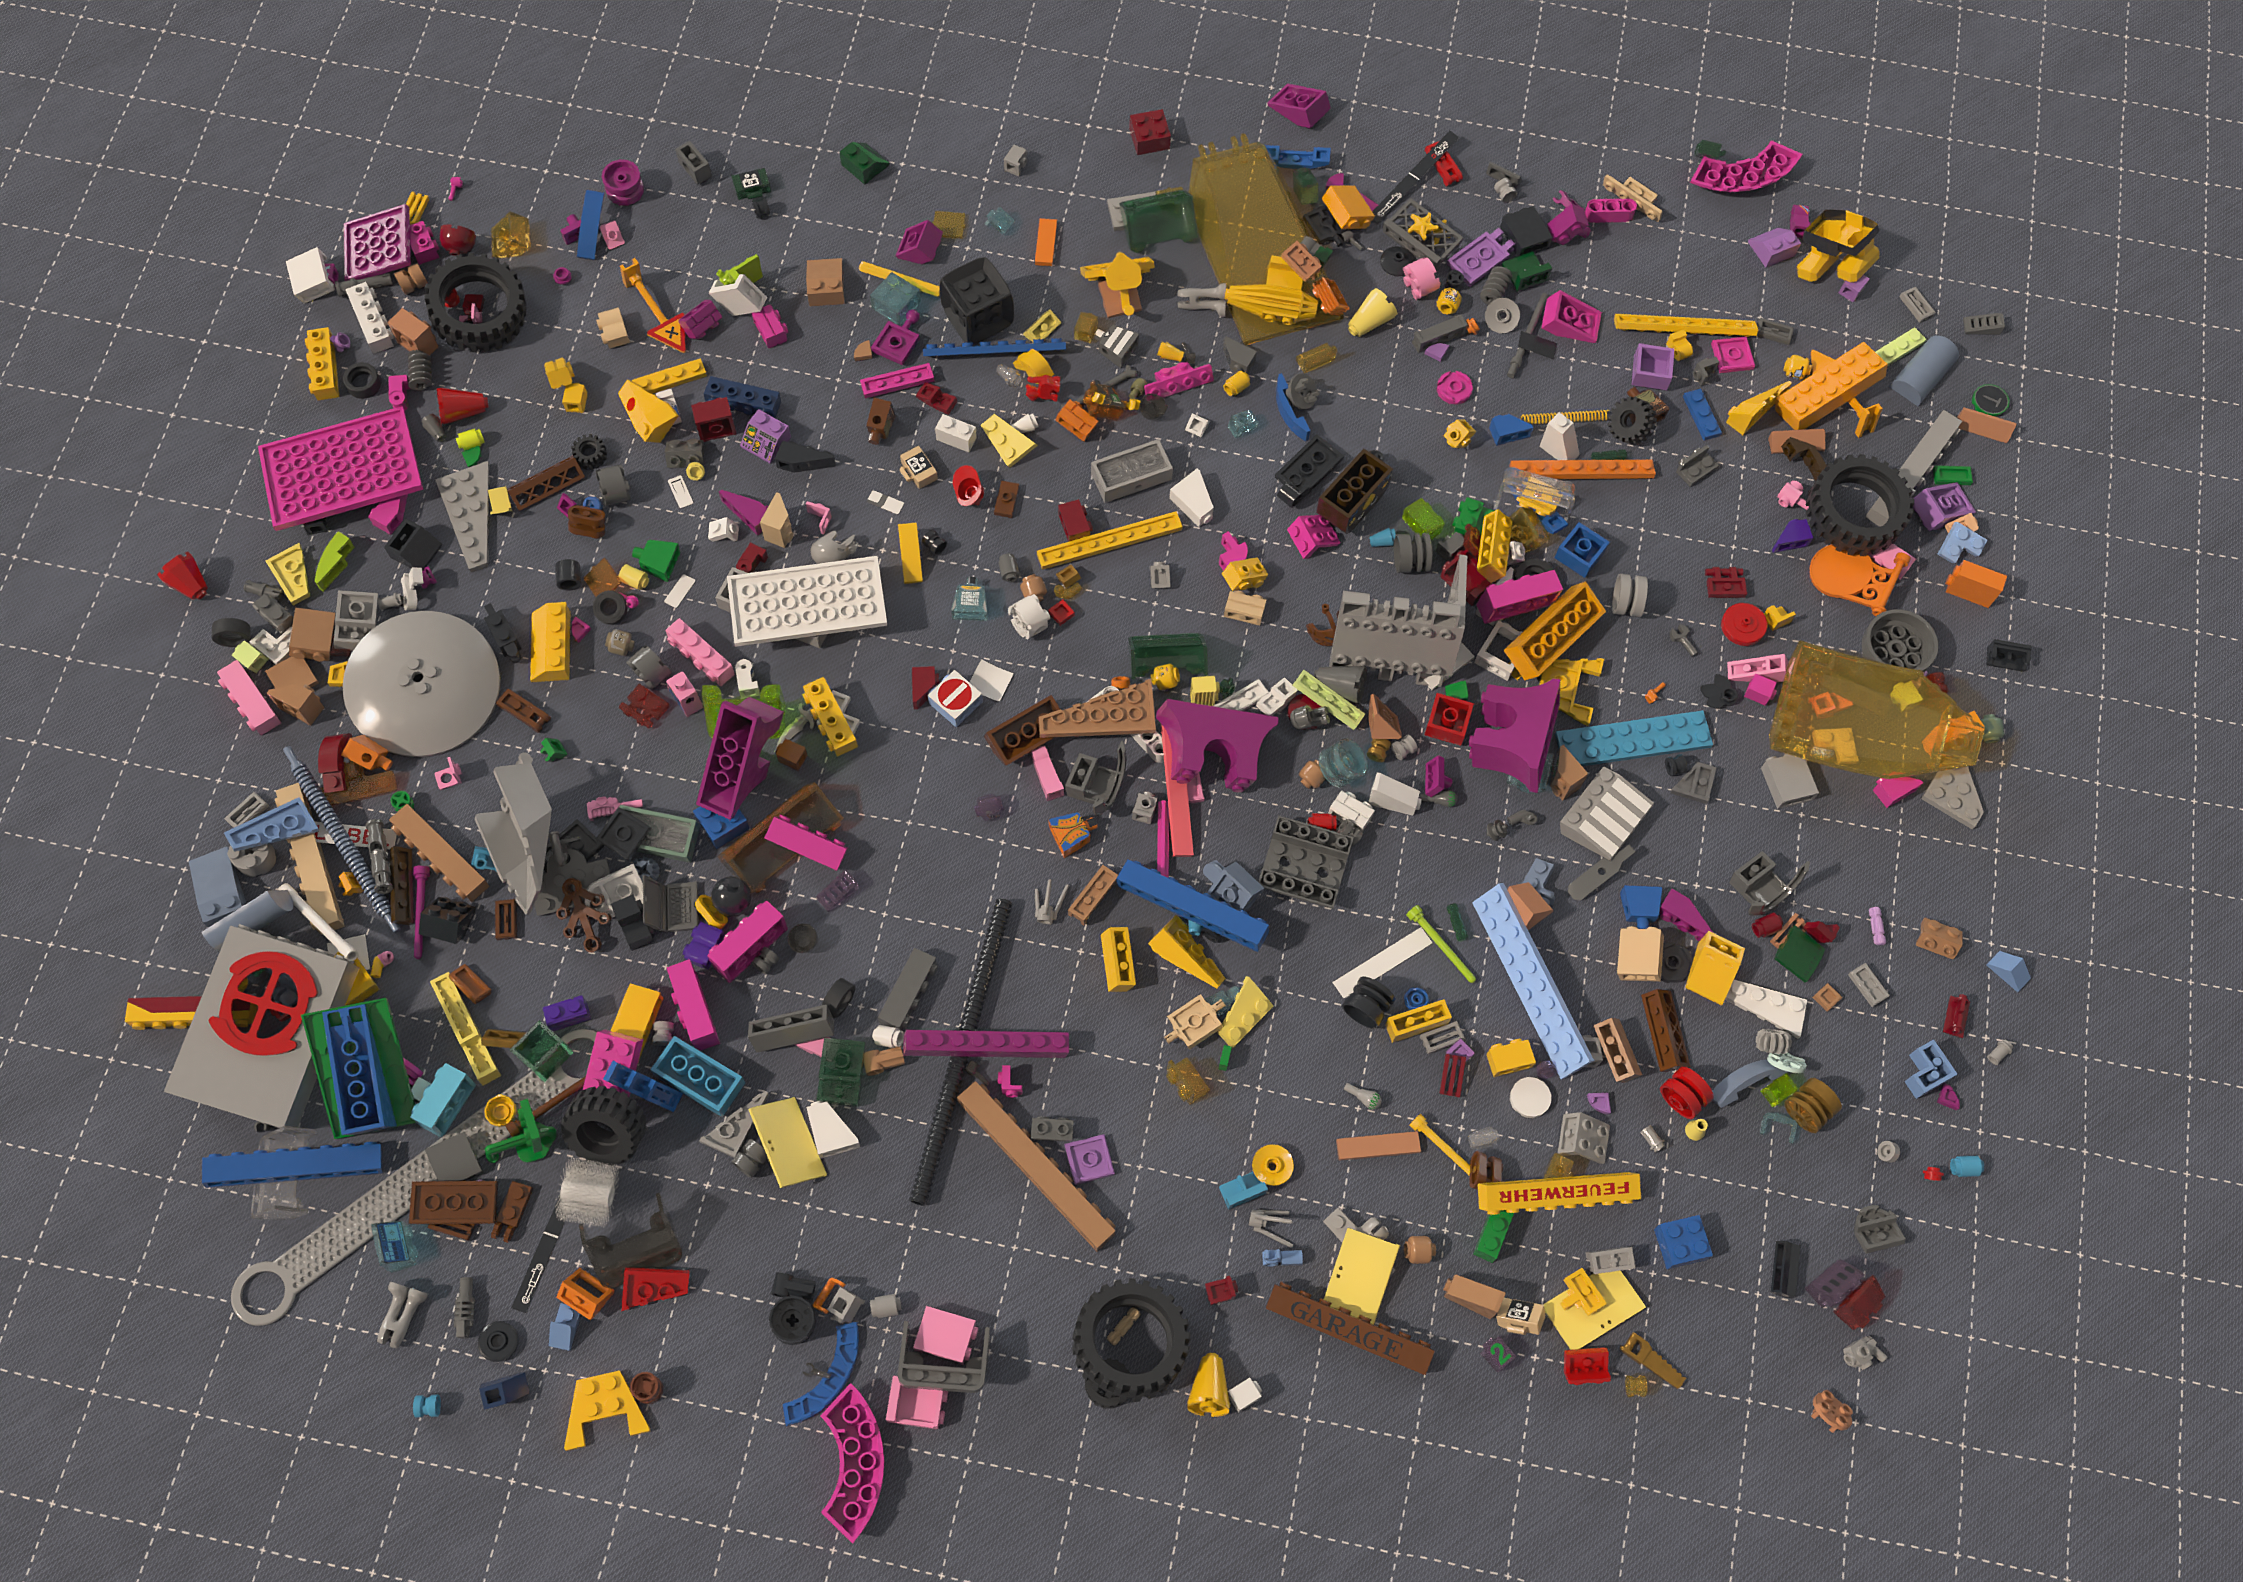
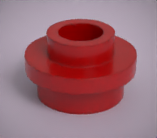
[1922,1167,1944,1181]

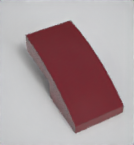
[916,382,958,415]

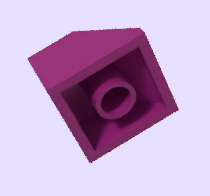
[896,220,943,264]

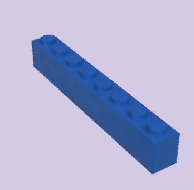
[1116,859,1269,952]
[202,1142,383,1188]

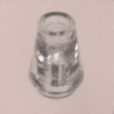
[996,364,1023,387]

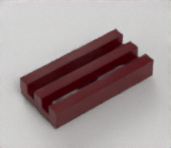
[1439,1054,1466,1097]

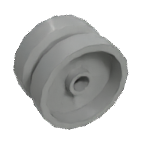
[1612,573,1648,617]

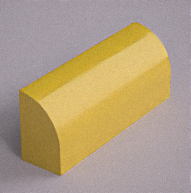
[611,983,664,1062]

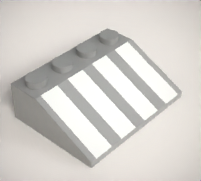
[1560,766,1654,861]

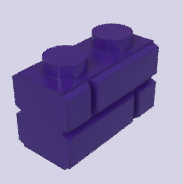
[542,995,591,1032]

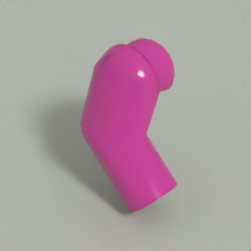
[619,592,639,608]

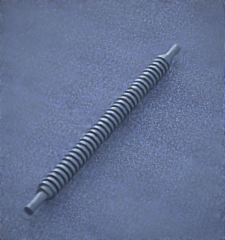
[283,746,401,933]

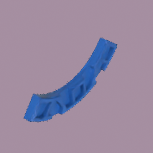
[783,1322,859,1426]

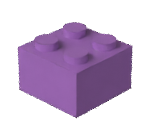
[1631,343,1674,390]

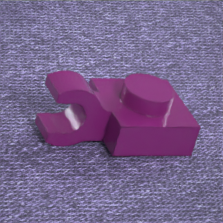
[1553,190,1581,210]

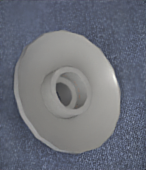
[1485,298,1520,333]

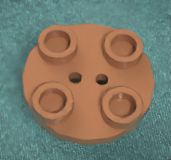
[1811,1390,1853,1433]

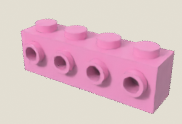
[665,618,735,687]

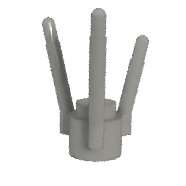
[1035,879,1069,924]
[1249,1209,1293,1248]

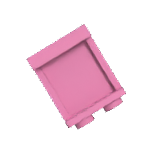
[913,1306,978,1365]
[886,1376,948,1429]

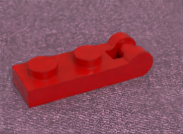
[1425,141,1463,186]

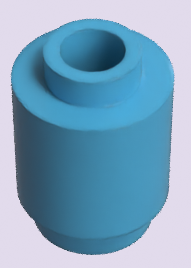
[1950,1156,1984,1177]

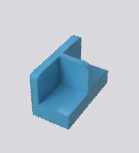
[1219,1172,1268,1210]

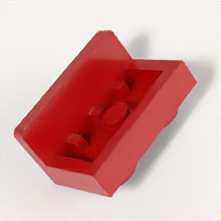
[1564,1348,1611,1385]

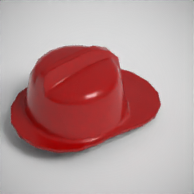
[952,465,984,506]

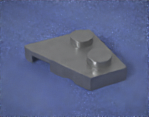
[1670,762,1716,804]

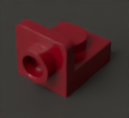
[1803,921,1840,943]

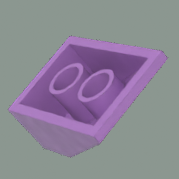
[1913,483,1976,531]

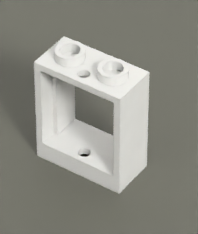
[1474,620,1522,681]

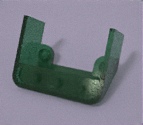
[1128,633,1208,679]

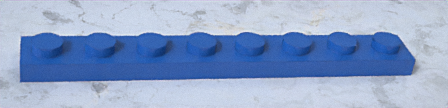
[923,338,1066,356]

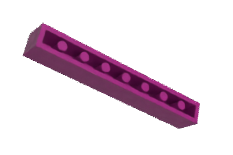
[903,1030,1069,1058]

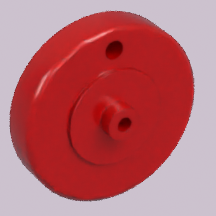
[1721,603,1768,646]

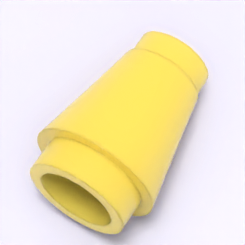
[1685,1119,1708,1141]

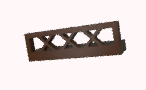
[507,456,585,511]
[1641,989,1690,1072]

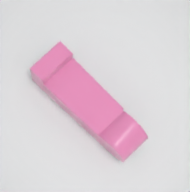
[1031,745,1064,801]

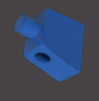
[1620,885,1662,929]

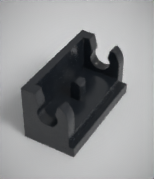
[1986,639,2032,672]

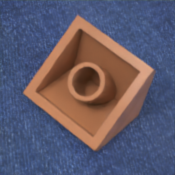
[1368,693,1402,739]
[1508,882,1553,930]

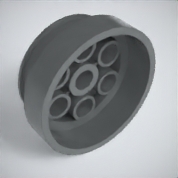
[1862,609,1938,681]

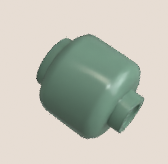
[1978,714,2004,743]

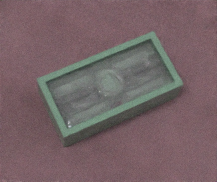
[620,805,701,863]

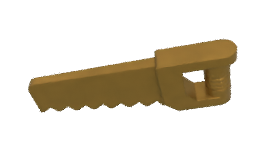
[1619,1332,1686,1389]

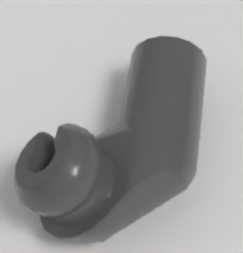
[1507,810,1538,826]

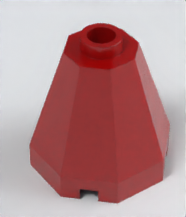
[157,552,208,600]

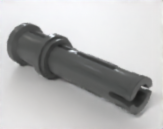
[335,273,393,297]

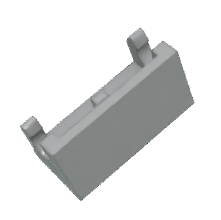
[1585,1247,1635,1274]

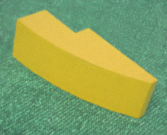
[898,523,923,584]

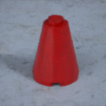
[437,388,488,424]

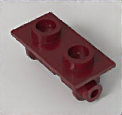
[1943,994,1970,1038]

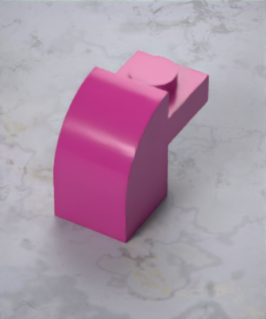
[1219,531,1248,571]

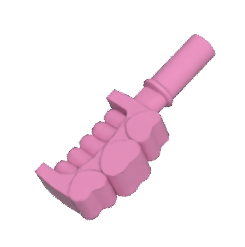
[587,797,643,821]

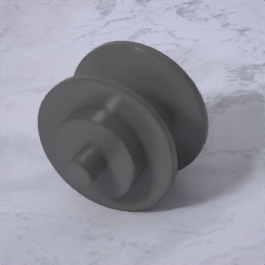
[1487,819,1507,841]

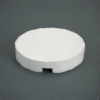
[1510,1077,1551,1118]

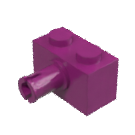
[1547,204,1590,245]

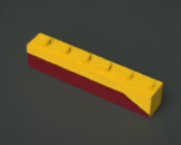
[125,996,258,1030]

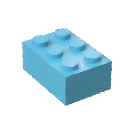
[411,1063,476,1138]

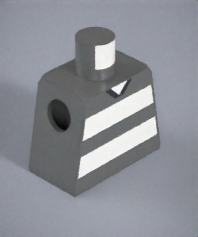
[1094,325,1139,368]

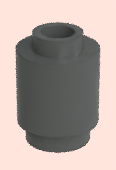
[998,553,1020,582]

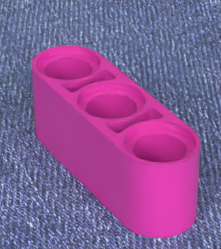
[1585,199,1637,223]

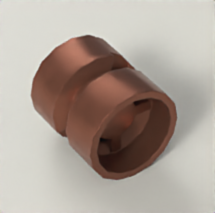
[630,1372,663,1404]

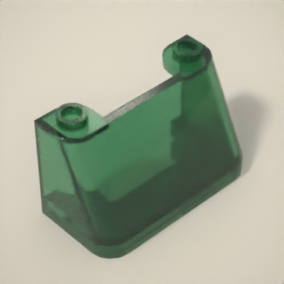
[1119,190,1198,253]

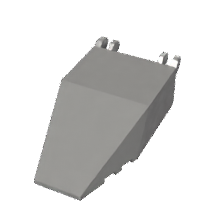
[474,752,552,915]

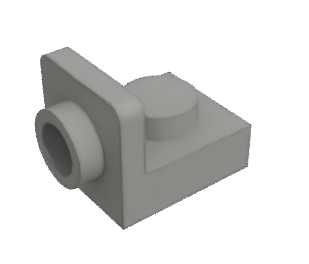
[1149,562,1170,588]

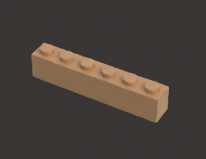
[389,804,489,902]

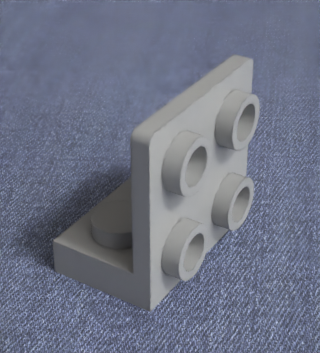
[1558,1112,1610,1164]

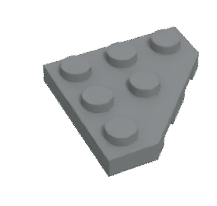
[1921,753,1984,830]

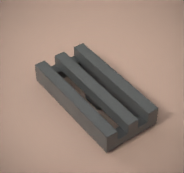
[1757,318,1794,345]

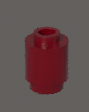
[1752,913,1783,938]

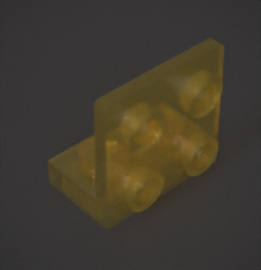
[1166,1057,1210,1105]

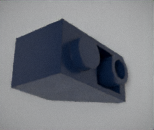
[479,1372,530,1410]

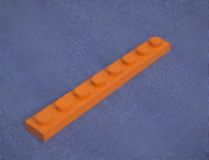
[1510,460,1656,479]

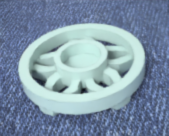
[1767,1052,1806,1073]

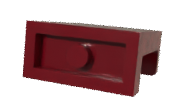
[1440,547,1499,606]

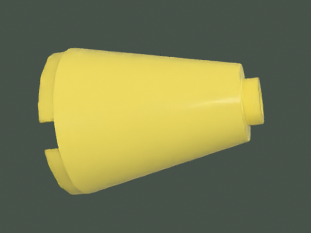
[1348,288,1398,337]

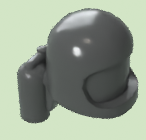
[1290,705,1330,729]

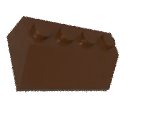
[984,695,1060,766]

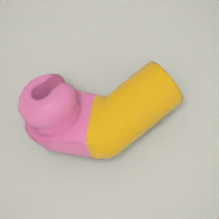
[370,951,394,978]

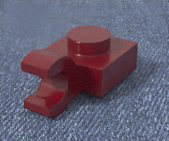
[463,294,485,322]

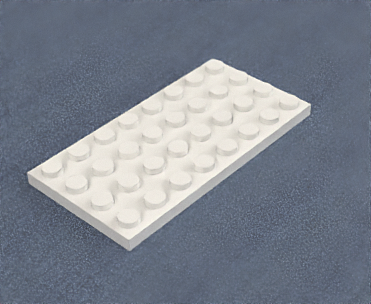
[727,556,887,647]

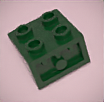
[1502,252,1552,291]

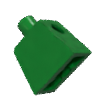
[632,540,681,582]

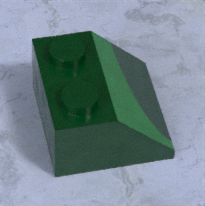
[839,142,890,185]

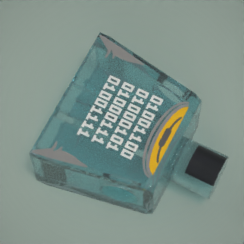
[951,577,988,621]

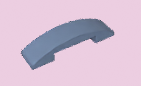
[1712,1059,1788,1108]

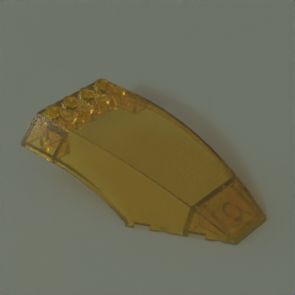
[1769,640,1985,779]

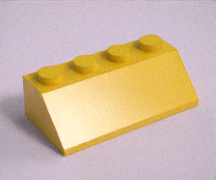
[530,602,571,682]

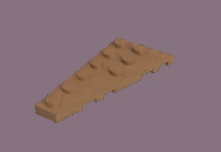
[1039,679,1156,738]

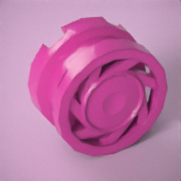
[403,1058,424,1086]

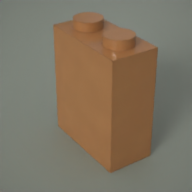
[289,608,335,661]

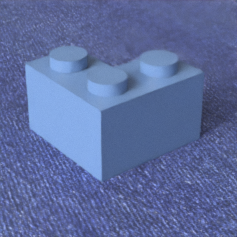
[1904,1040,1957,1099]

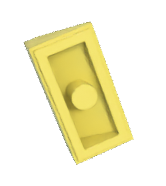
[1023,309,1062,342]

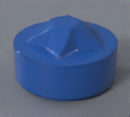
[583,496,603,510]

